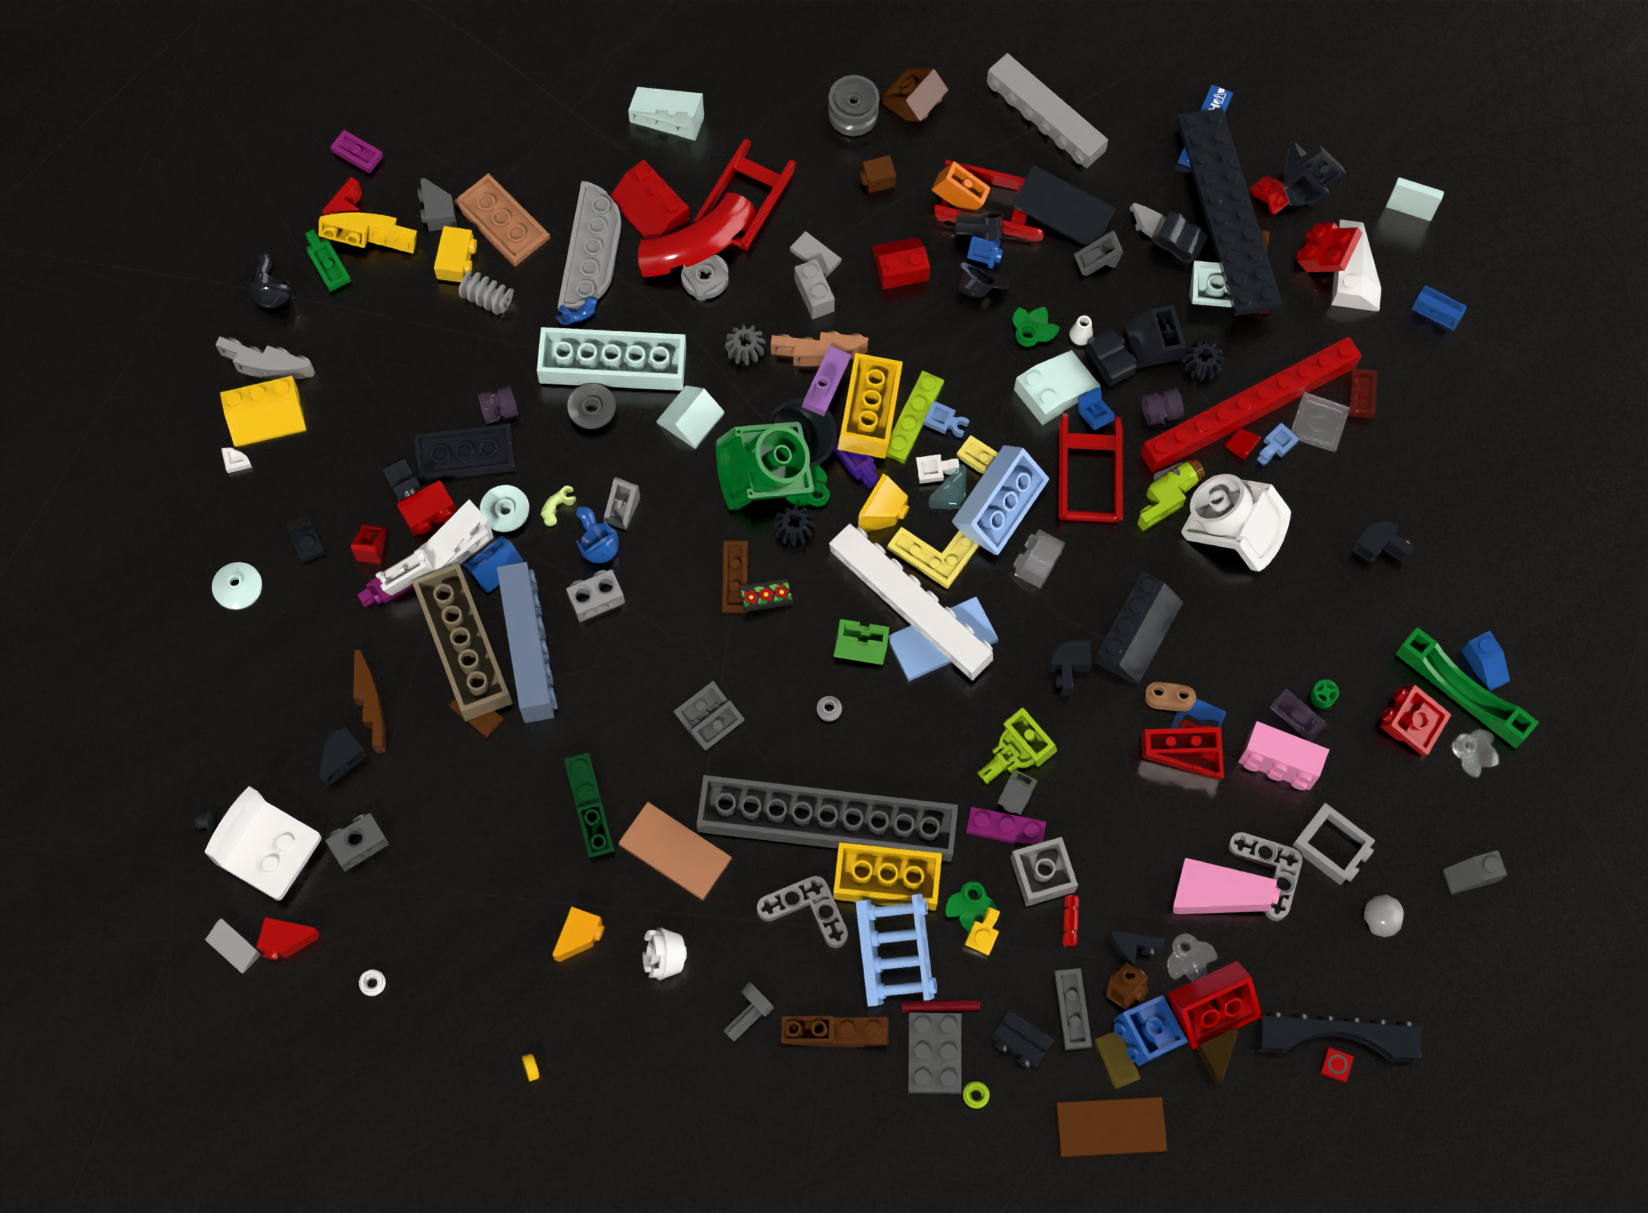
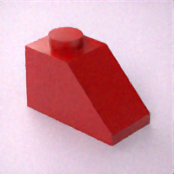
[256,918,320,960]

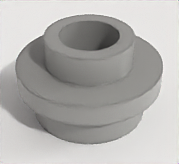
[817,696,842,721]

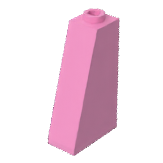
[1173,858,1281,914]

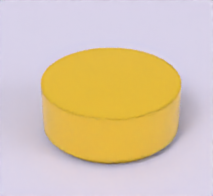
[522,1053,539,1082]

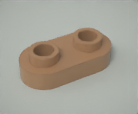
[1145,682,1196,712]

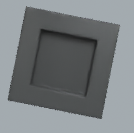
[998,769,1038,814]

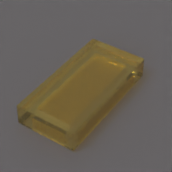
[1095,1032,1141,1089]

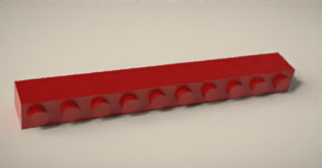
[1141,337,1362,473]

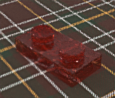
[1349,368,1377,419]

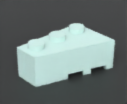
[628,87,704,140]

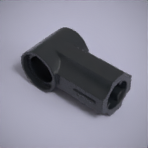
[955,211,1003,241]

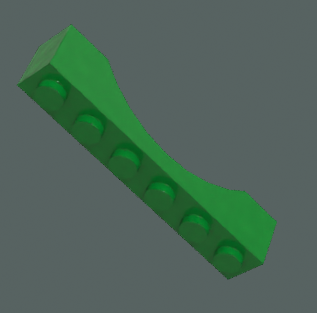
[1396,627,1539,749]

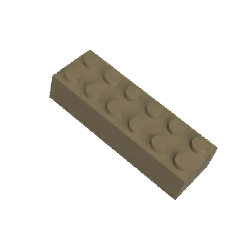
[412,563,512,721]

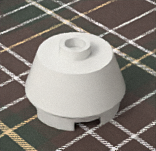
[643,928,687,980]

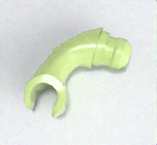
[540,486,576,526]

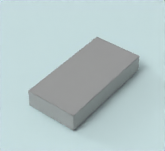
[790,231,841,278]

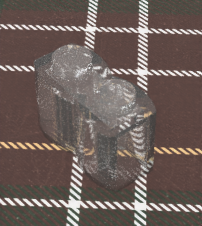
[1013,530,1065,589]

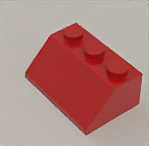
[610,160,690,240]
[1168,961,1262,1049]

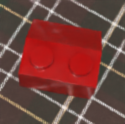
[872,237,930,289]

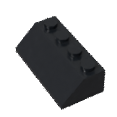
[1094,571,1183,686]

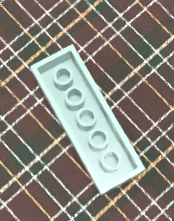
[537,327,686,390]

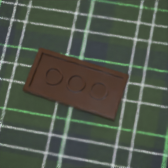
[1056,1097,1167,1158]

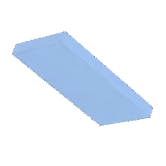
[888,597,998,682]

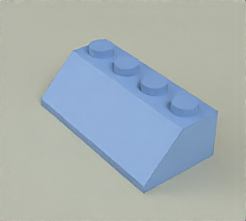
[952,445,1049,555]

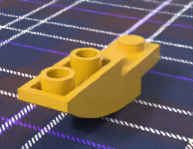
[319,213,417,253]

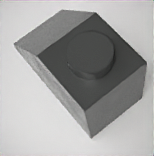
[1442,850,1507,894]

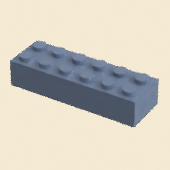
[497,562,558,723]

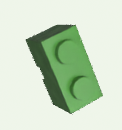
[834,619,889,665]

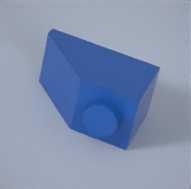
[1461,631,1510,692]

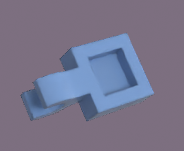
[1257,423,1299,466]

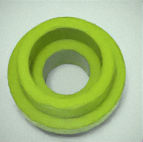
[963,1082,989,1109]

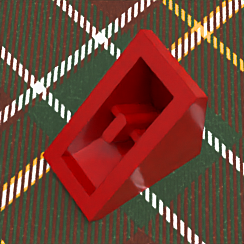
[351,524,387,564]

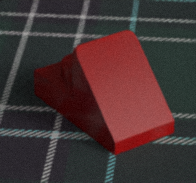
[322,177,362,216]

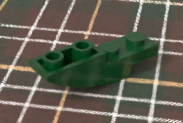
[564,753,614,858]

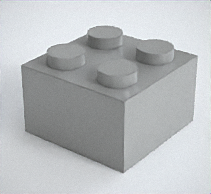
[1010,837,1078,906]

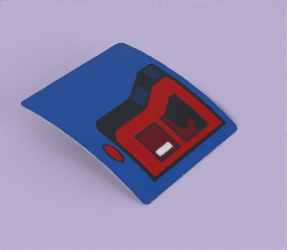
[1170,695,1226,729]

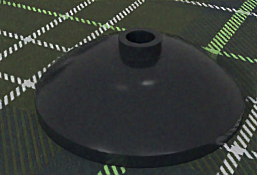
[766,398,837,469]

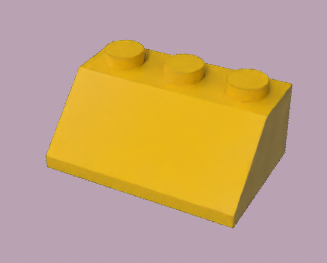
[220,376,307,447]

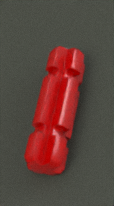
[1063,895,1079,946]

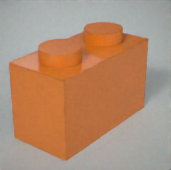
[932,161,990,213]

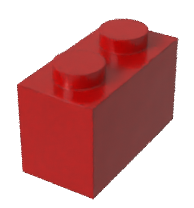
[397,480,457,536]

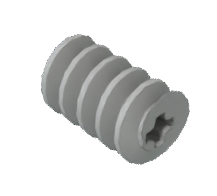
[459,271,514,315]

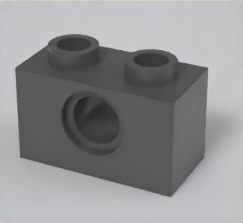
[325,813,389,871]

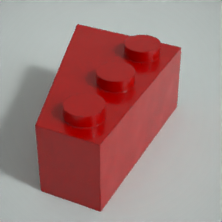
[1141,727,1224,781]

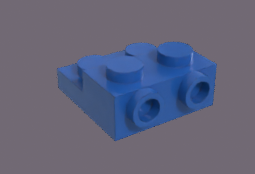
[1114,995,1188,1067]

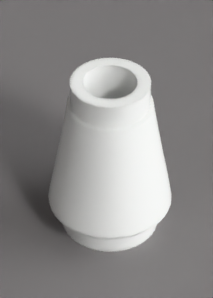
[1070,316,1093,345]

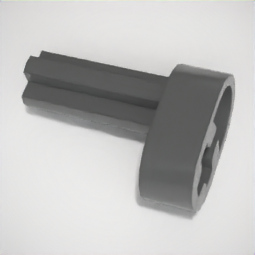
[723,982,774,1041]

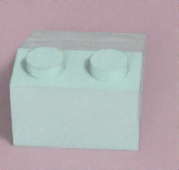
[1014,350,1100,425]

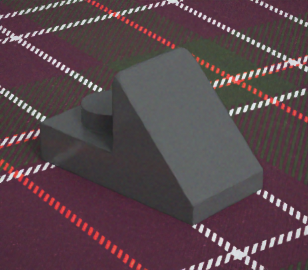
[1074,231,1123,276]

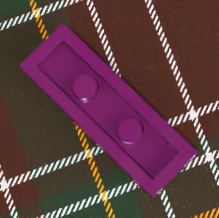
[966,807,1046,846]

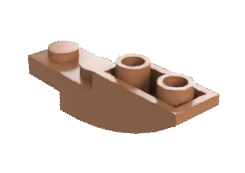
[771,331,868,366]

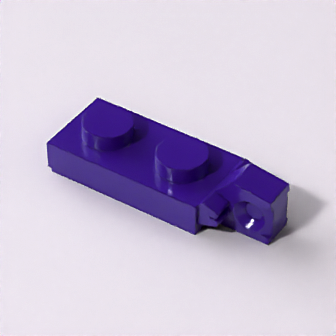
[834,428,878,489]

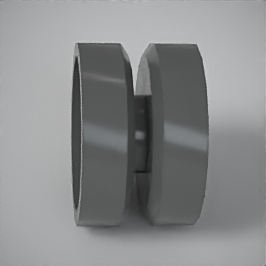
[828,75,880,136]

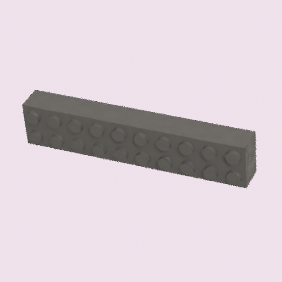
[697,775,958,862]

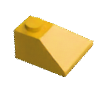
[858,474,909,533]

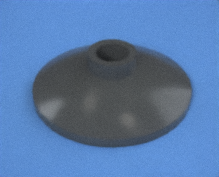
[567,383,616,429]

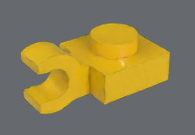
[964,907,1000,955]

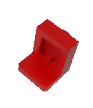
[1250,175,1289,214]

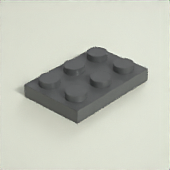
[908,1013,961,1094]

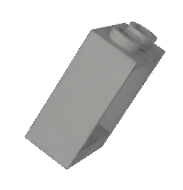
[1291,803,1375,885]

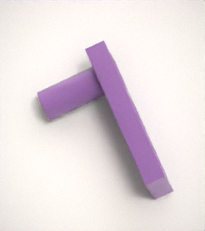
[802,346,851,416]

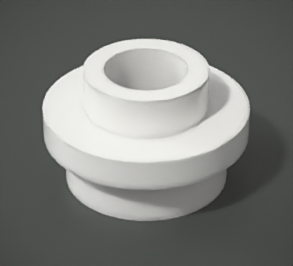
[359,970,386,996]

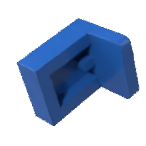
[967,235,1003,269]
[1078,387,1115,430]

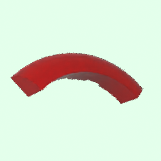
[638,193,757,277]

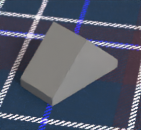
[603,477,640,530]

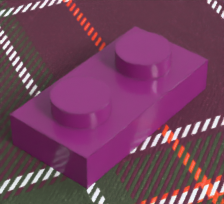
[330,130,383,173]

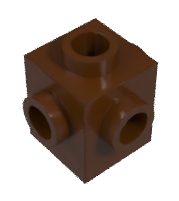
[1106,963,1148,1011]

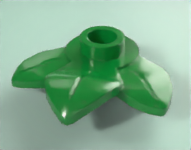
[1013,307,1059,347]
[787,466,830,507]
[945,881,997,933]

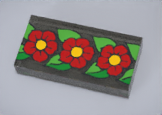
[738,579,793,612]

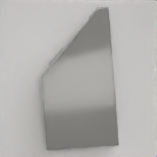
[1130,203,1163,237]

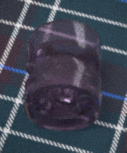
[478,386,519,424]
[1142,388,1184,426]

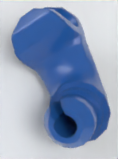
[556,296,597,325]

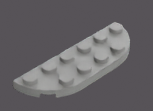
[558,181,621,311]

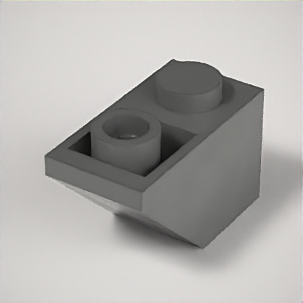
[417,178,457,231]

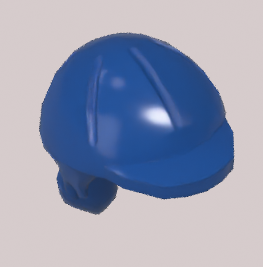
[576,507,619,563]

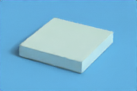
[1386,178,1444,221]

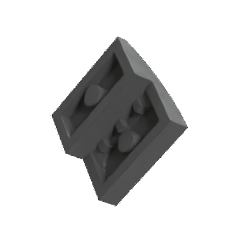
[673,681,745,751]

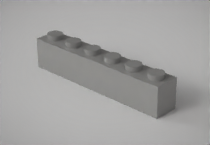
[987,53,1108,168]

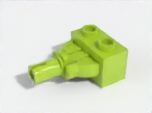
[977,708,1057,784]

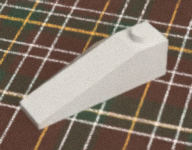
[1331,220,1381,311]

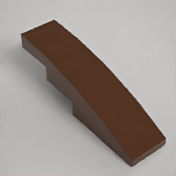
[353,650,386,753]

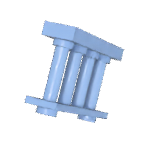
[856,894,937,1006]

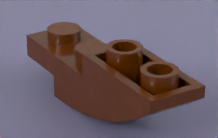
[781,1016,889,1047]

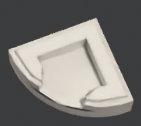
[221,448,252,473]

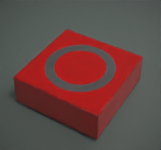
[1320,1047,1354,1083]

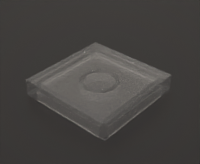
[1291,392,1350,452]

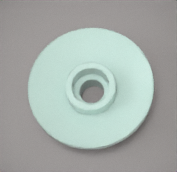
[480,485,529,532]
[212,562,262,610]

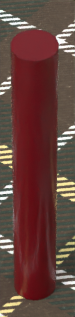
[902,1000,980,1012]

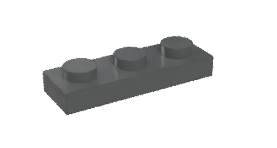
[1054,968,1092,1050]

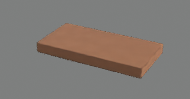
[453,173,550,266]
[618,802,732,901]

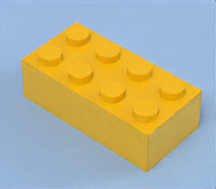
[837,353,903,459]
[833,842,942,911]

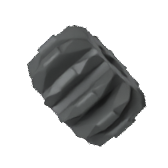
[725,324,766,366]

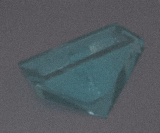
[928,464,966,509]

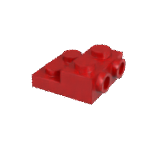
[1297,222,1362,272]
[1380,685,1451,756]

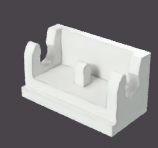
[375,549,434,595]

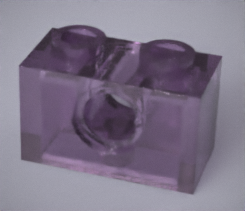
[1270,688,1328,742]

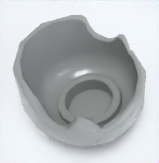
[1364,895,1404,937]

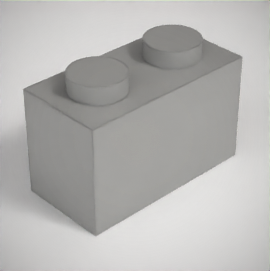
[795,259,835,319]

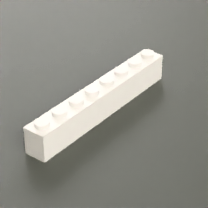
[829,524,993,681]

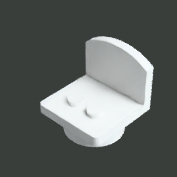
[1181,474,1291,571]
[205,787,321,900]

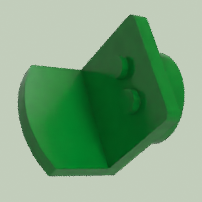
[716,422,814,510]

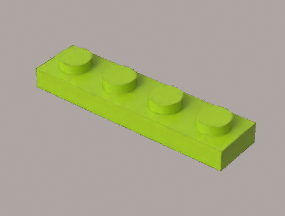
[886,371,944,464]

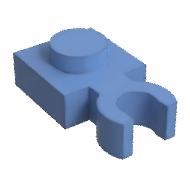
[923,401,969,437]

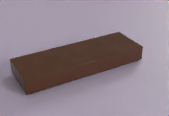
[722,540,748,613]

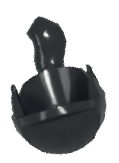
[249,252,292,308]

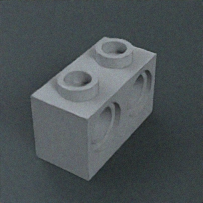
[566,569,625,622]

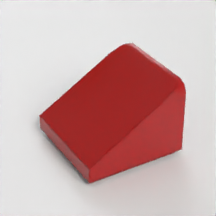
[1225,428,1261,460]

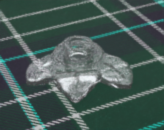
[1453,729,1499,778]
[1167,934,1218,981]

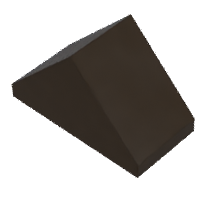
[1197,1029,1238,1084]

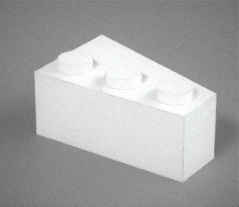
[419,500,494,573]

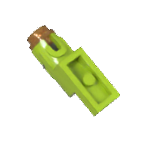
[1137,460,1205,531]

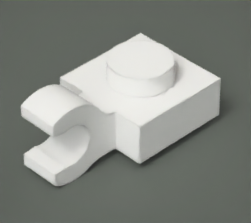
[916,455,960,483]

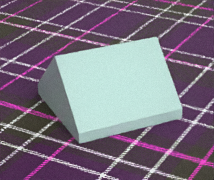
[1189,261,1232,307]
[657,386,724,449]

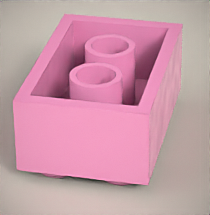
[1239,722,1329,790]

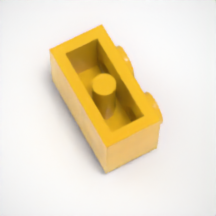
[434,226,477,282]

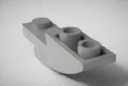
[215,337,315,380]

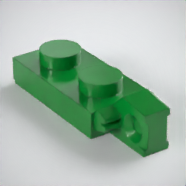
[305,229,351,292]

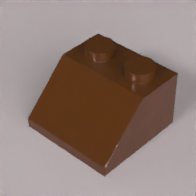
[879,68,948,121]

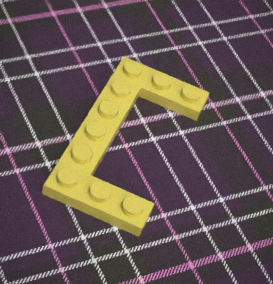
[887,435,998,589]

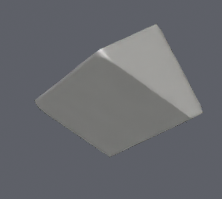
[205,918,261,974]

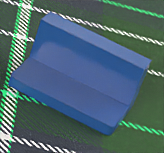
[1412,286,1467,331]
[463,536,524,593]

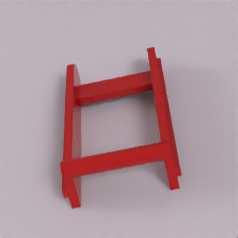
[693,139,796,251]
[934,160,1044,241]
[1058,414,1123,522]

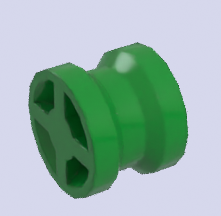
[1310,680,1339,709]

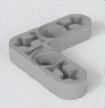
[1228,832,1302,921]
[757,876,848,948]

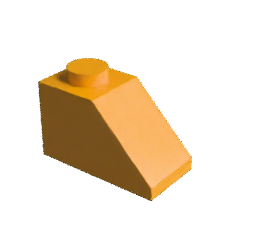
[553,907,605,962]

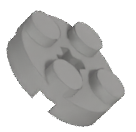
[681,255,728,300]

